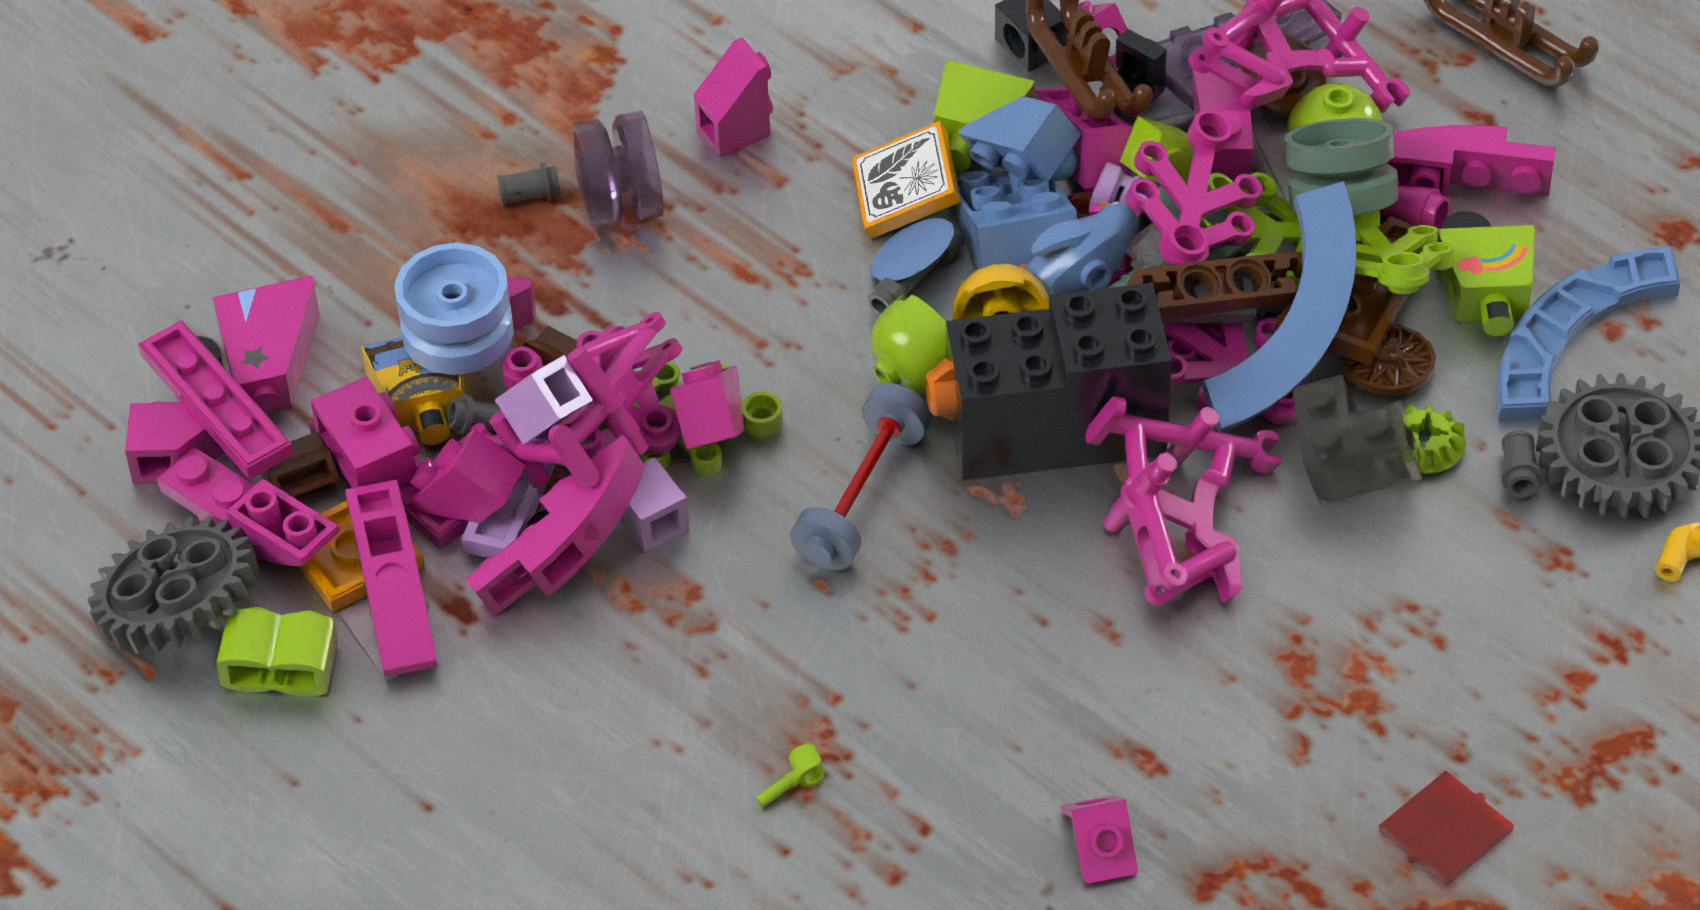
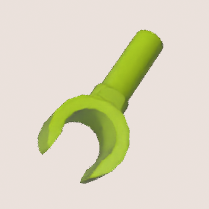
[755,743,825,808]

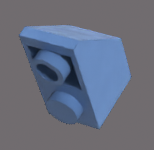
[958,96,1081,181]

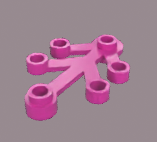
[1125,109,1263,265]
[1163,318,1309,425]
[501,330,682,459]

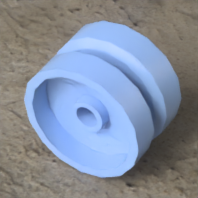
[394,243,514,375]

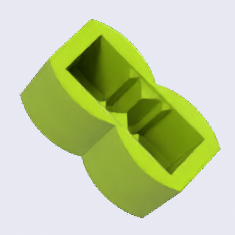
[217,607,338,696]

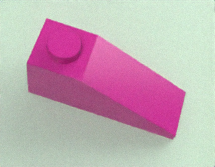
[1192,68,1253,182]
[1035,87,1132,192]

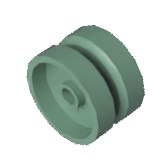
[1284,118,1399,216]

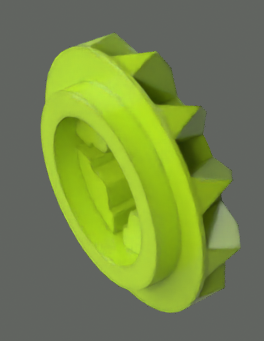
[1382,403,1467,474]

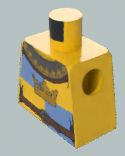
[361,337,464,445]

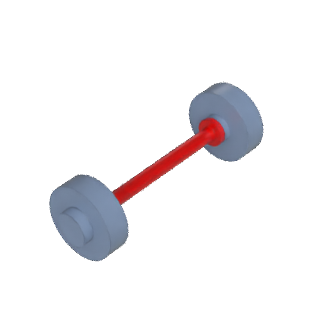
[790,383,932,570]

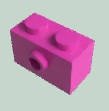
[311,376,420,488]

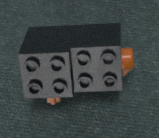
[925,283,1172,481]

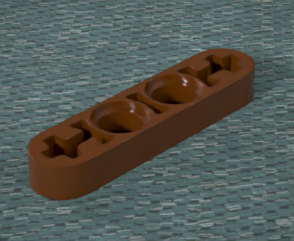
[1127,251,1303,319]

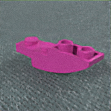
[1387,125,1556,197]
[465,434,645,617]
[157,446,340,566]
[345,479,438,677]

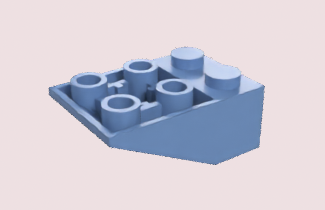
[953,171,1077,270]

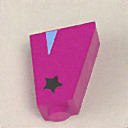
[213,275,320,414]

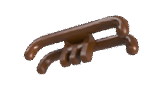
[1025,0,1153,122]
[1423,0,1599,87]

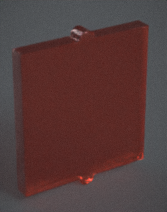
[1379,770,1514,886]

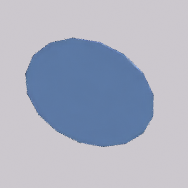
[871,218,954,281]

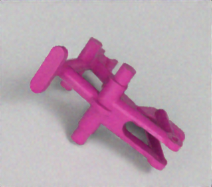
[1188,0,1411,113]
[470,312,683,488]
[1086,396,1282,607]

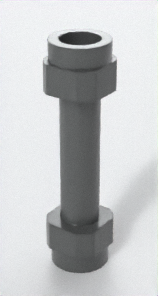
[868,226,964,316]

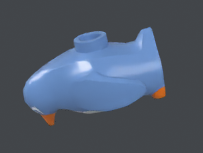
[1018,201,1139,296]

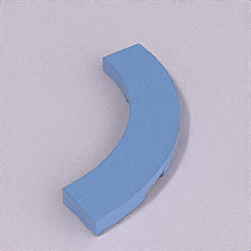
[1201,181,1356,432]
[1497,246,1680,420]

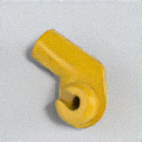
[1655,522,1700,582]

